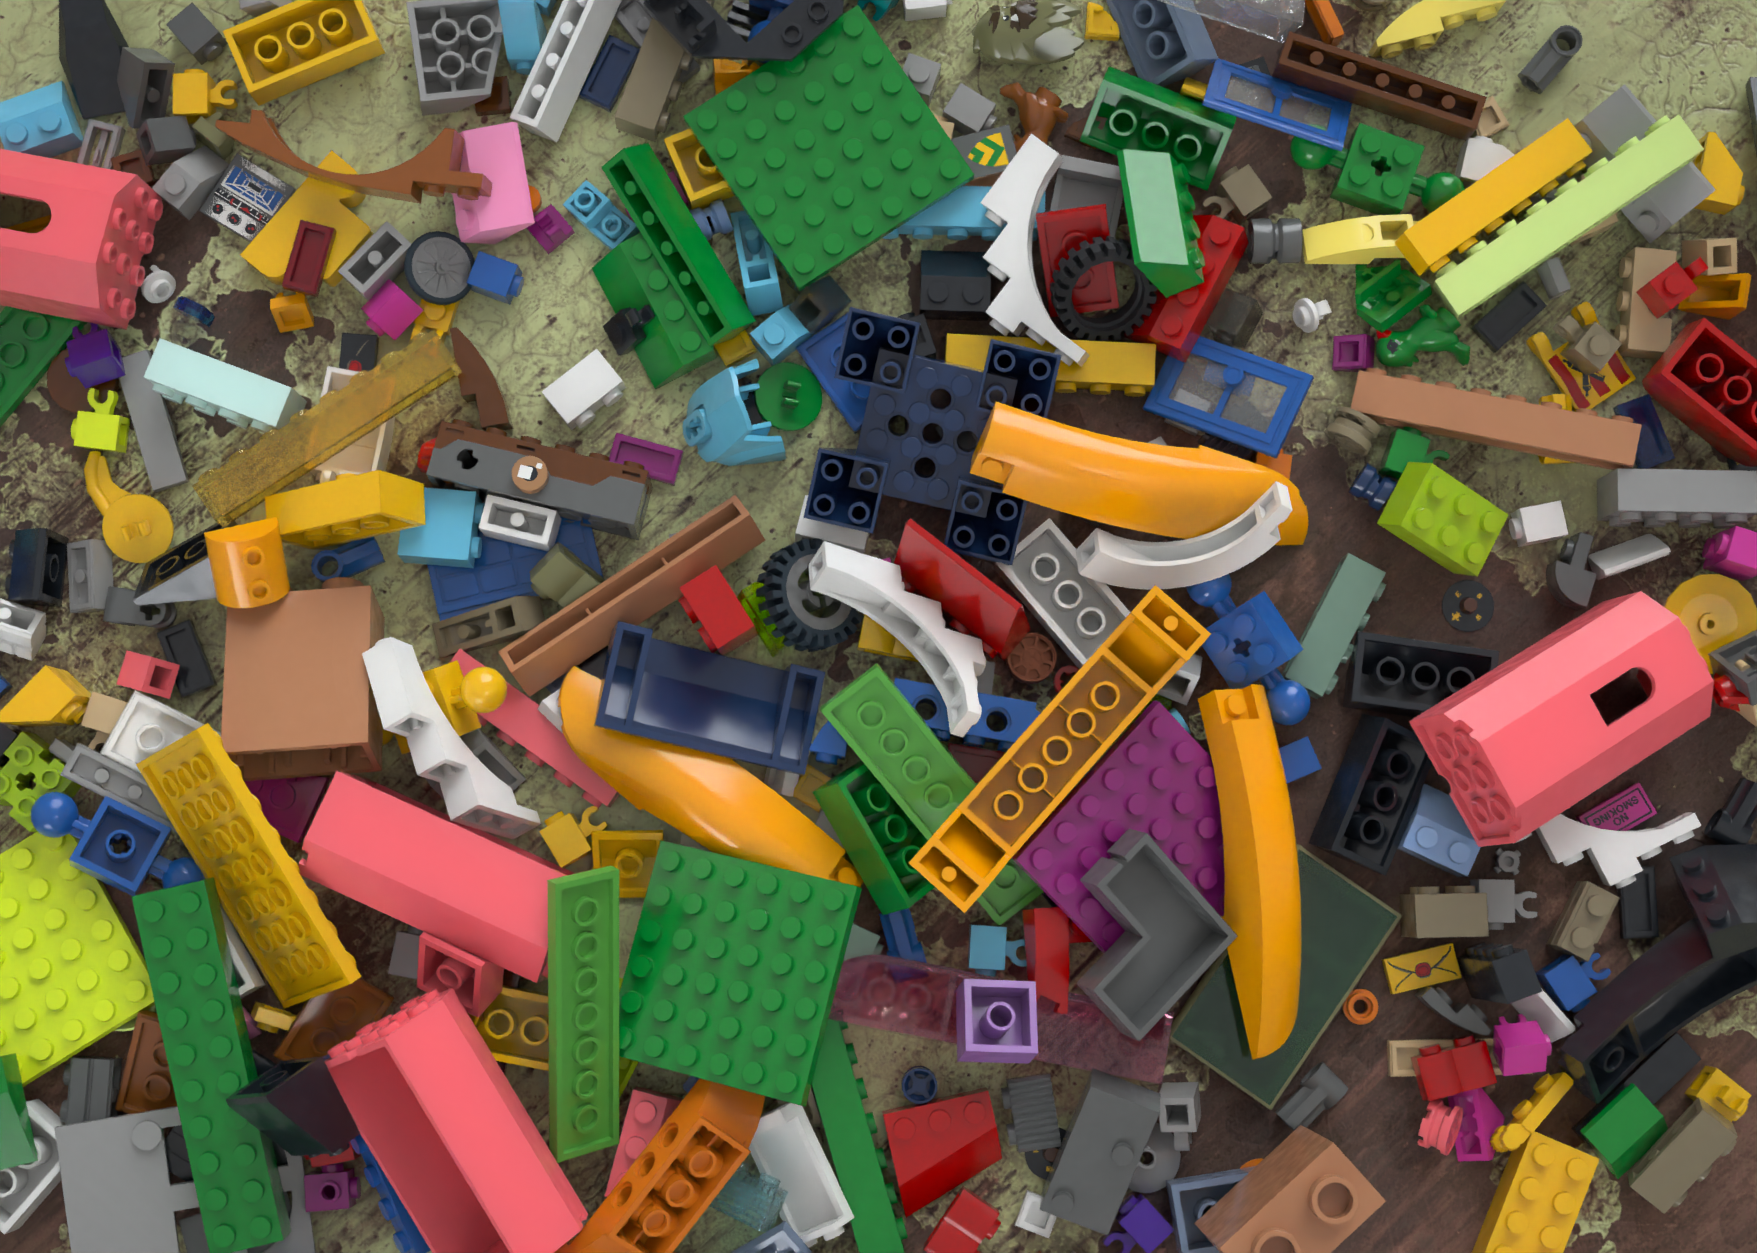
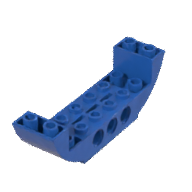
[809,678,1088,803]

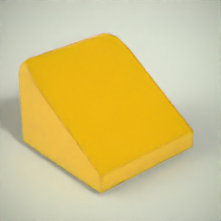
[1179,77,1208,103]

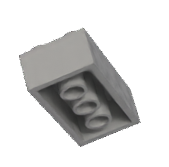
[1597,468,1757,529]

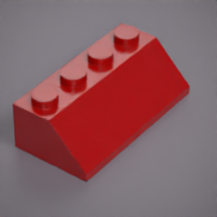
[1123,215,1249,363]

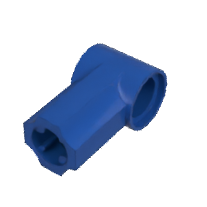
[311,536,385,583]
[879,908,929,982]

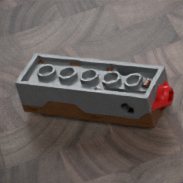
[417,419,653,540]

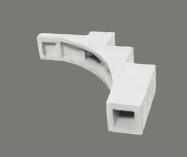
[981,134,1090,367]
[808,541,986,737]
[1513,812,1701,889]

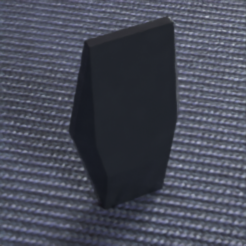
[59,0,129,120]

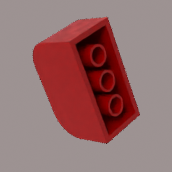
[1642,318,1757,467]

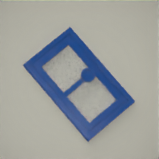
[1202,59,1352,151]
[1143,336,1314,458]

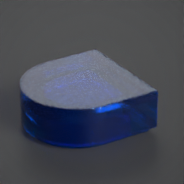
[173,296,215,327]

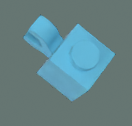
[967,925,1027,977]

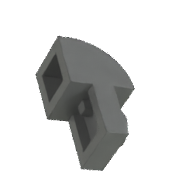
[1546,532,1597,611]

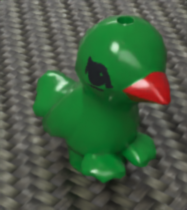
[1376,304,1471,368]

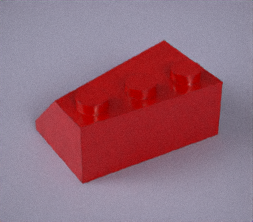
[882,1087,1002,1218]

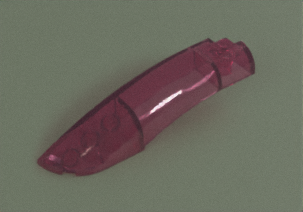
[828,955,1174,1085]

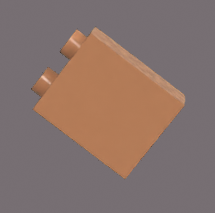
[221,577,385,781]
[1194,1125,1386,1253]

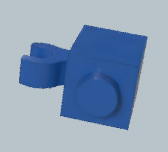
[1536,952,1611,1012]

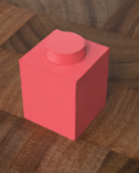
[116,650,180,699]

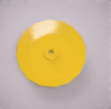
[1664,574,1757,674]

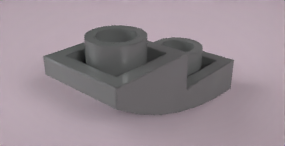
[1414,986,1491,1036]

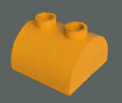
[204,517,290,608]

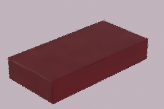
[282,220,337,297]

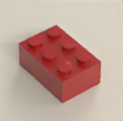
[678,565,758,656]

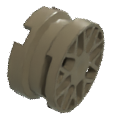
[1324,406,1381,455]

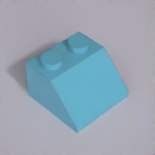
[0,81,83,158]

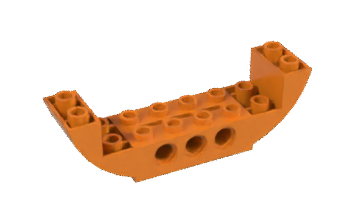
[554,1078,765,1253]

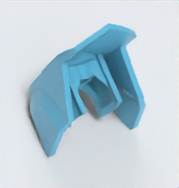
[682,358,786,466]

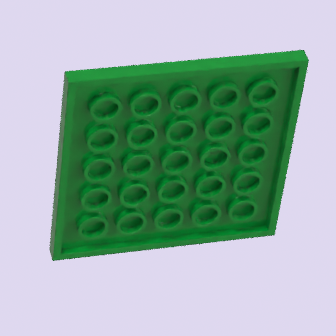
[683,5,974,291]
[619,840,862,1106]

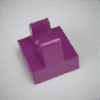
[526,204,575,255]

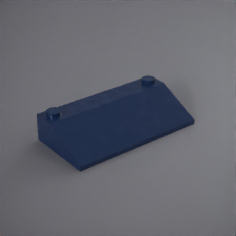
[594,621,825,776]

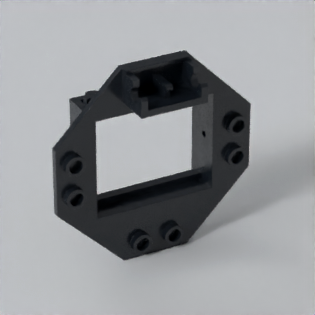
[643,0,844,66]

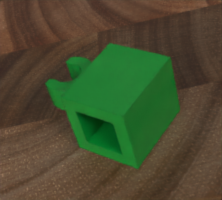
[1378,426,1450,480]

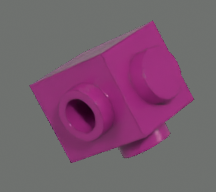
[304,1163,361,1212]

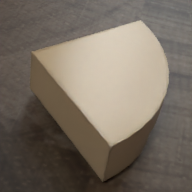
[1473,96,1510,138]

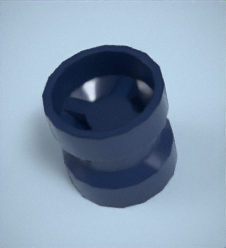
[1348,463,1397,511]
[901,1066,937,1104]

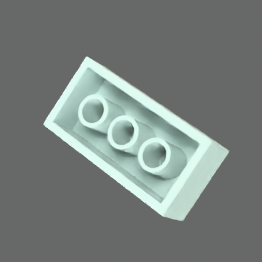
[144,338,307,441]

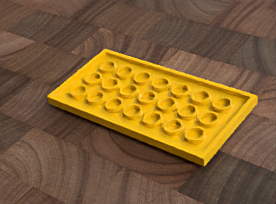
[136,723,362,1009]

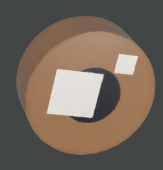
[512,456,549,494]

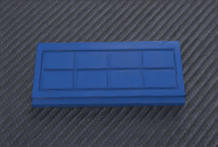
[427,517,604,621]

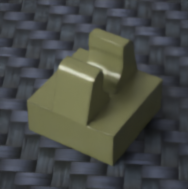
[192,112,235,160]

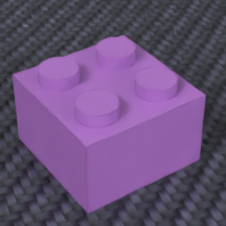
[956,979,1038,1064]

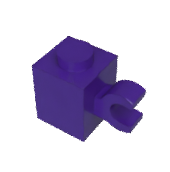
[65,323,126,388]
[1102,1194,1174,1253]

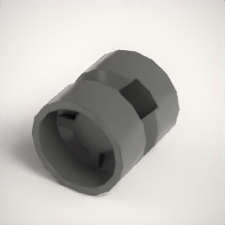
[1247,218,1303,264]

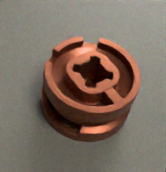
[1006,633,1057,684]

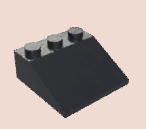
[1669,844,1757,961]

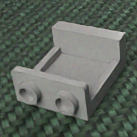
[1050,155,1123,237]

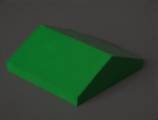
[1580,1083,1668,1179]

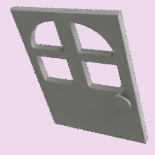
[54,1106,316,1253]

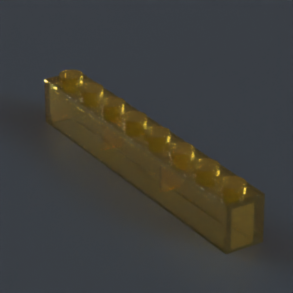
[192,329,462,528]

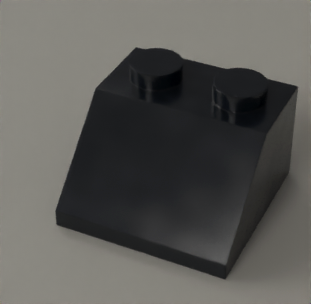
[919,250,991,321]
[5,528,69,607]

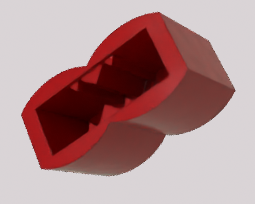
[1411,1035,1497,1101]
[923,1186,1001,1253]

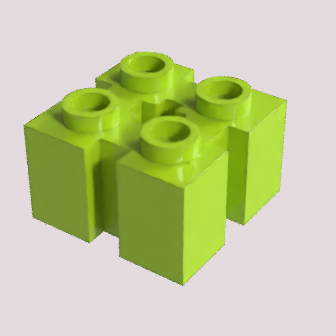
[0,731,82,832]

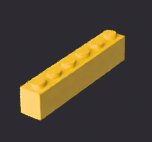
[1395,118,1593,276]
[945,333,1156,397]

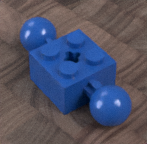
[1186,574,1311,725]
[31,792,205,896]

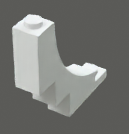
[362,637,541,840]

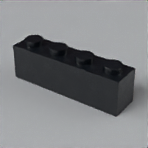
[1457,942,1543,1004]

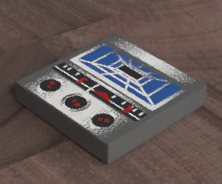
[199,153,296,243]

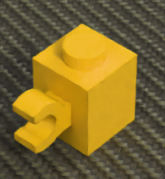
[173,69,238,124]
[539,806,609,868]
[1684,1065,1752,1122]

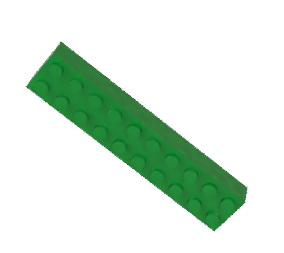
[132,877,292,1253]

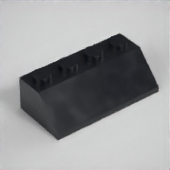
[1343,631,1499,717]
[1309,714,1432,876]

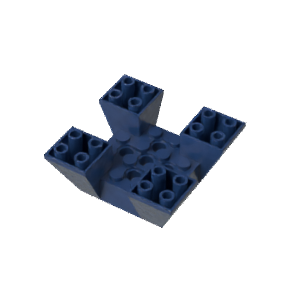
[803,307,1062,565]

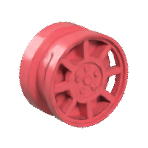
[1418,1099,1463,1156]

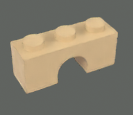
[1614,247,1677,360]

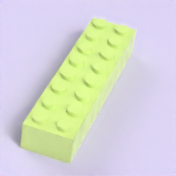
[1432,114,1704,320]

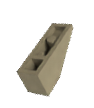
[432,596,545,658]

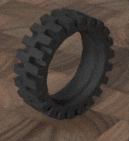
[1050,236,1157,342]

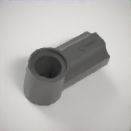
[1518,25,1583,94]
[1275,1062,1348,1131]

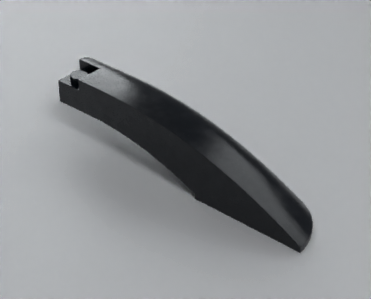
[1557,918,1757,1105]

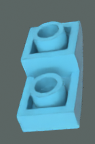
[563,180,640,250]

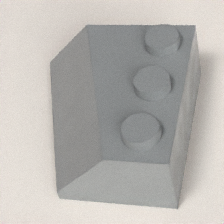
[406,0,503,116]

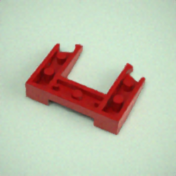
[1022,907,1092,1014]

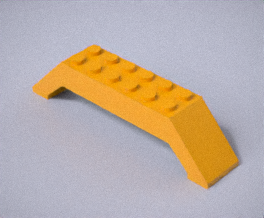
[909,585,1211,913]

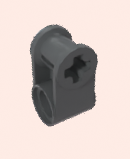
[103,586,177,628]

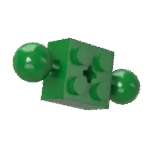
[1290,123,1465,215]

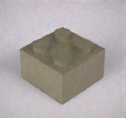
[1399,886,1489,938]

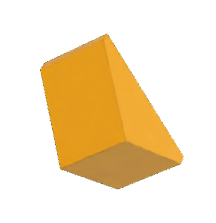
[1678,273,1752,320]

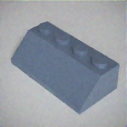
[1106,0,1219,87]

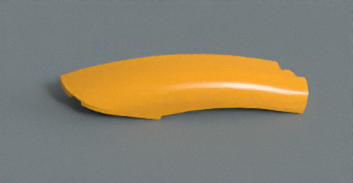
[970,402,1308,545]
[558,666,863,887]
[1198,684,1302,1060]

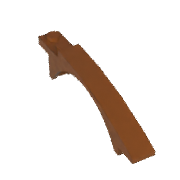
[215,109,492,204]

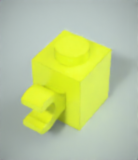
[71,388,130,453]

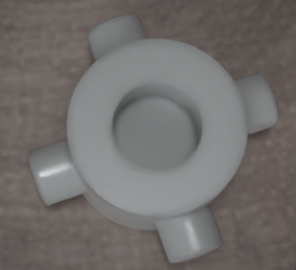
[1493,848,1521,875]

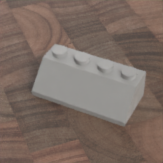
[1574,84,1716,244]

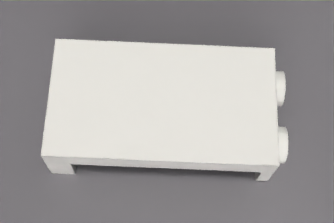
[749,1103,855,1248]

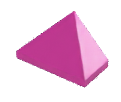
[1448,1088,1505,1161]

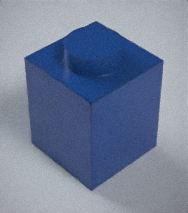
[466,251,524,305]

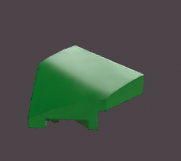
[1355,260,1432,333]

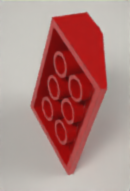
[894,518,1031,661]

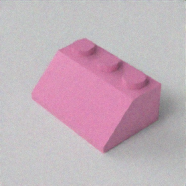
[451,122,535,244]

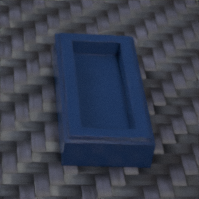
[579,35,640,113]

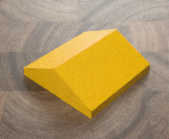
[591,830,664,898]

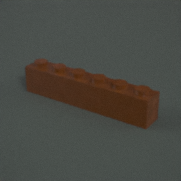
[1272,31,1487,141]

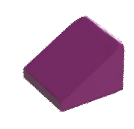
[1332,334,1375,372]

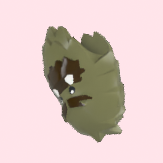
[971,0,1084,66]

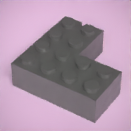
[1076,829,1237,1041]

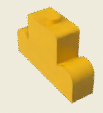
[240,150,374,287]

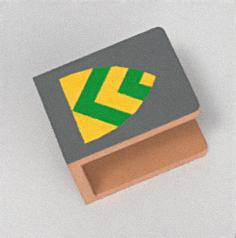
[951,124,1017,186]

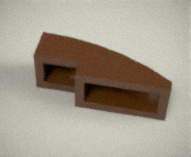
[450,327,514,431]

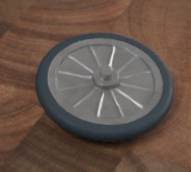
[404,231,475,305]

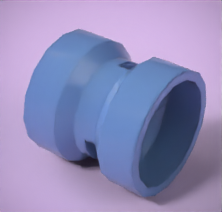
[689,198,733,241]

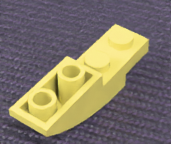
[1369,0,1506,59]
[1302,214,1419,264]

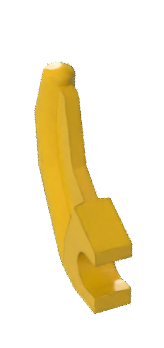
[84,451,131,516]

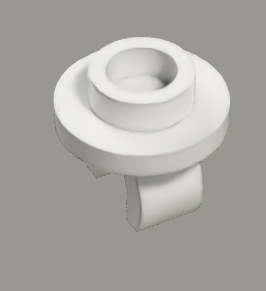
[140,265,176,303]
[1293,298,1332,333]

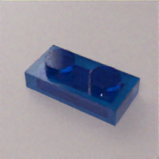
[1613,394,1675,469]

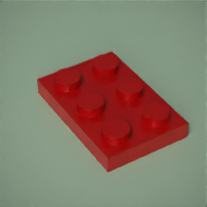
[1036,204,1119,317]

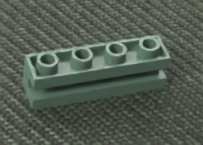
[1281,553,1386,699]

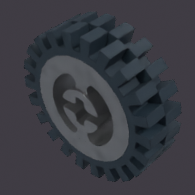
[756,538,864,652]

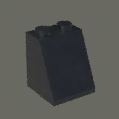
[226,1057,360,1158]

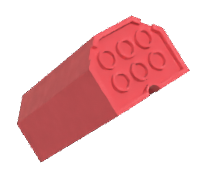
[0,149,163,330]
[1409,591,1714,847]
[298,771,576,983]
[324,988,588,1253]

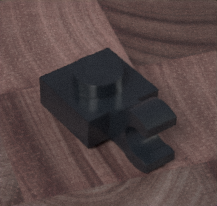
[603,304,655,356]

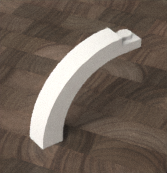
[1076,481,1293,590]

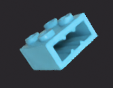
[397,487,485,568]

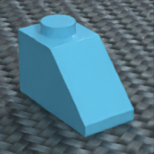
[750,297,826,366]

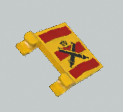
[1526,301,1636,412]

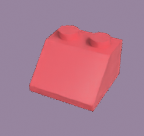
[417,932,504,1018]

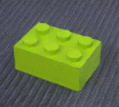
[1377,462,1509,577]

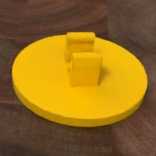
[102,494,174,563]

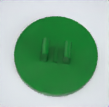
[754,362,822,431]

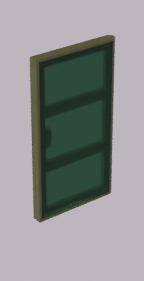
[1164,843,1402,1110]

